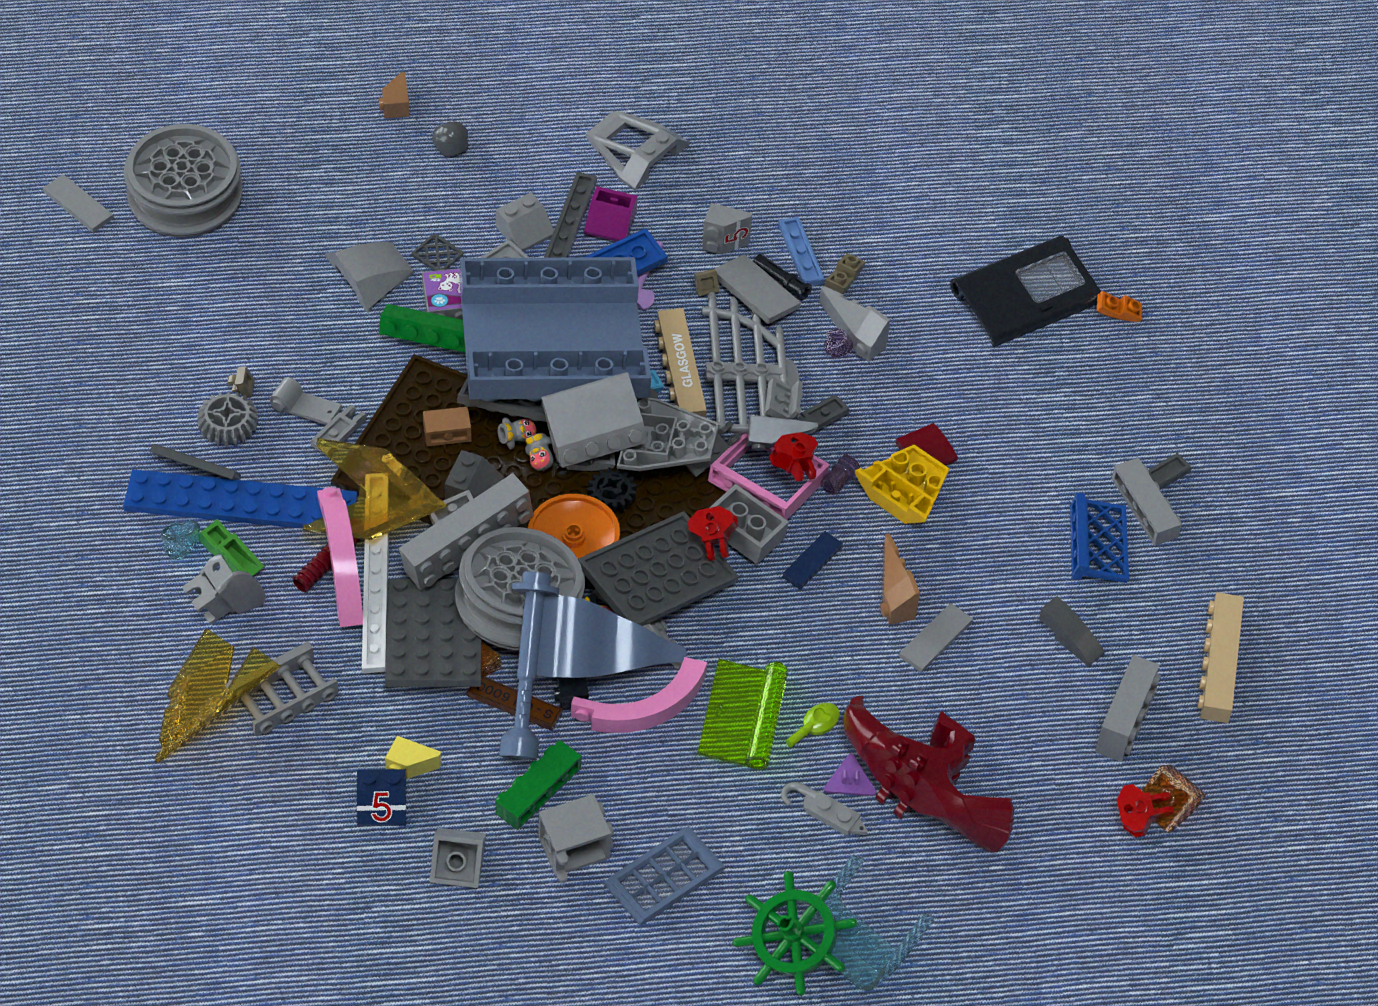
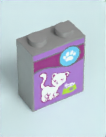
[422,268,463,320]

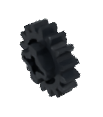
[587,467,637,513]

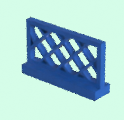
[1070,493,1129,583]

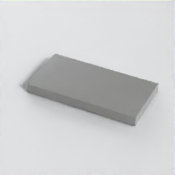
[714,254,801,324]

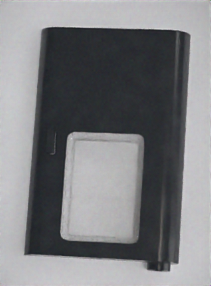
[950,235,1101,347]

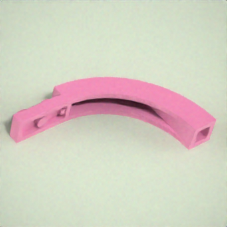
[317,487,363,627]

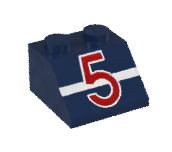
[357,769,406,827]

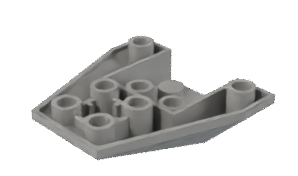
[617,398,719,471]

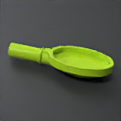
[786,702,840,747]

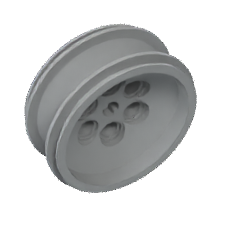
[124,124,243,237]
[454,527,585,650]

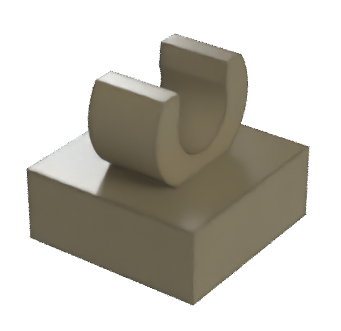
[694,269,719,296]
[227,366,255,397]

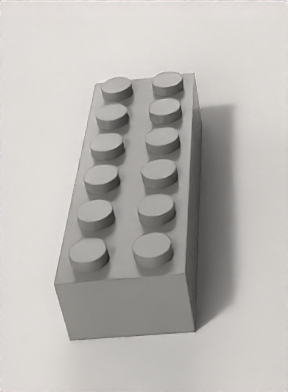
[399,473,534,590]

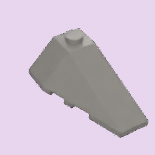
[819,286,890,361]

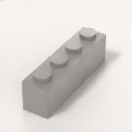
[1112,458,1182,546]

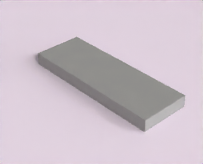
[43,174,114,233]
[899,603,973,673]

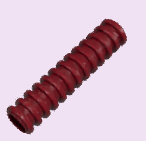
[292,520,365,592]

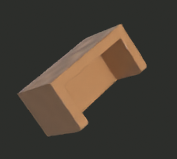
[423,407,471,446]

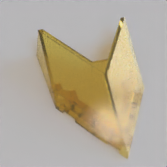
[302,438,447,540]
[155,628,281,763]

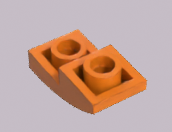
[1097,291,1142,322]

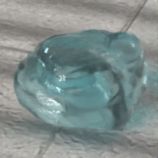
[160,520,200,560]

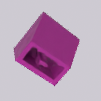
[584,186,638,241]

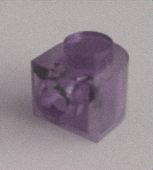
[824,329,853,358]

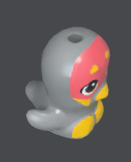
[498,417,536,450]
[525,433,553,471]

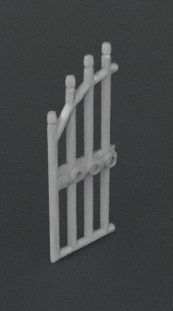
[702,292,788,433]

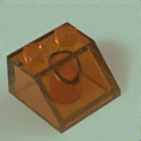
[1142,764,1206,833]

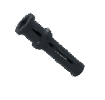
[753,254,812,301]

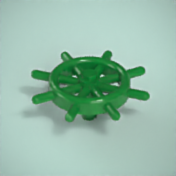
[732,871,857,996]

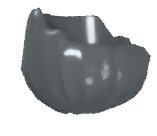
[432,121,468,157]

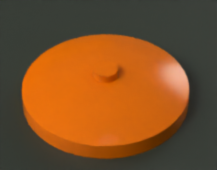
[528,494,620,558]

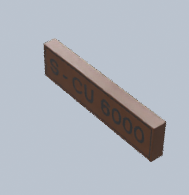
[467,676,563,731]

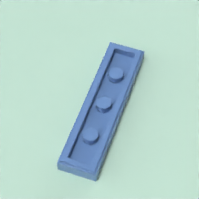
[778,216,825,286]

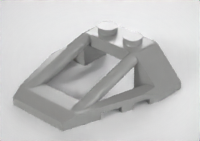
[586,111,690,190]

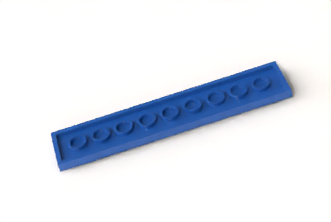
[123,469,358,531]

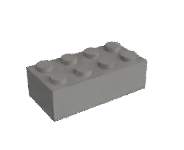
[1095,655,1161,762]

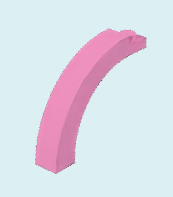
[571,657,707,733]

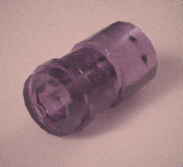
[821,454,860,495]

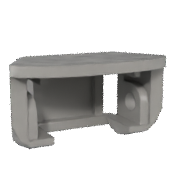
[182,554,266,624]

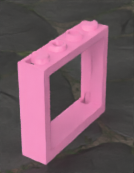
[708,433,830,520]

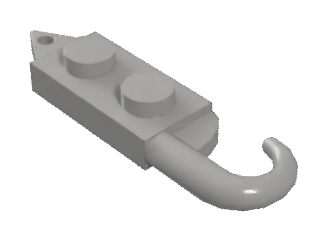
[781,782,868,837]

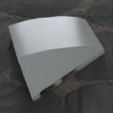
[325,242,414,313]

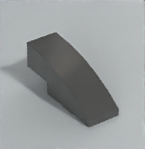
[1039,596,1105,667]

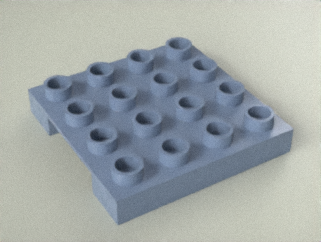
[459,257,651,402]

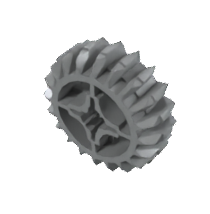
[197,391,258,447]

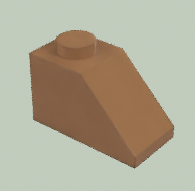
[379,72,409,118]

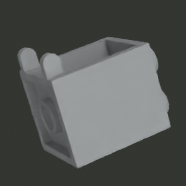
[538,794,614,883]

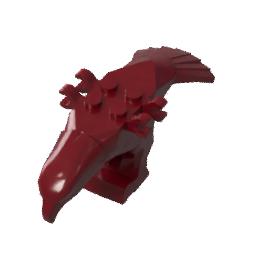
[843,696,1014,853]

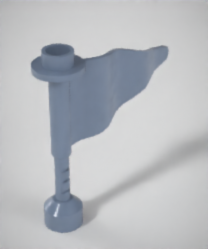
[499,571,686,760]

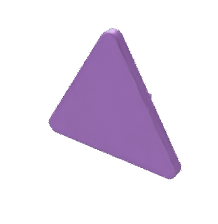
[824,753,876,796]

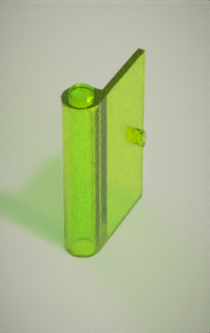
[697,659,788,770]

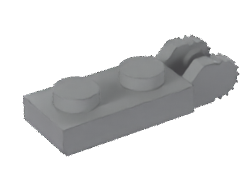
[311,405,367,457]

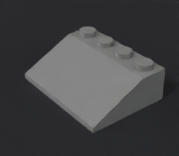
[541,372,648,468]

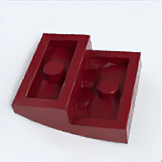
[896,423,958,466]

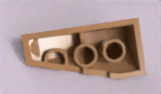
[880,533,920,625]

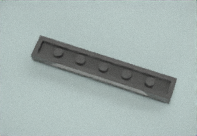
[544,172,597,258]

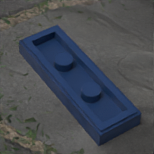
[782,531,843,590]

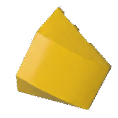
[855,445,949,524]

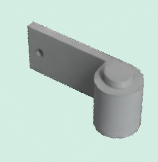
[270,377,342,425]

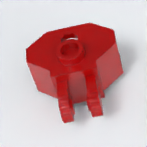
[769,432,818,482]
[688,506,739,561]
[1116,784,1174,838]

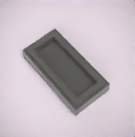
[1149,453,1192,490]

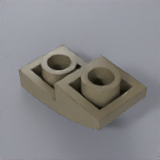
[824,253,866,294]

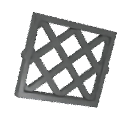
[411,233,464,271]

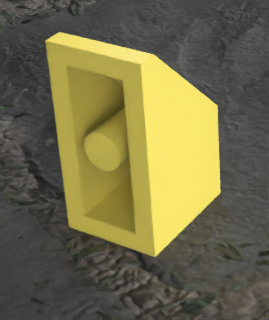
[385,736,442,779]

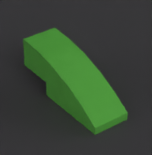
[198,519,265,576]

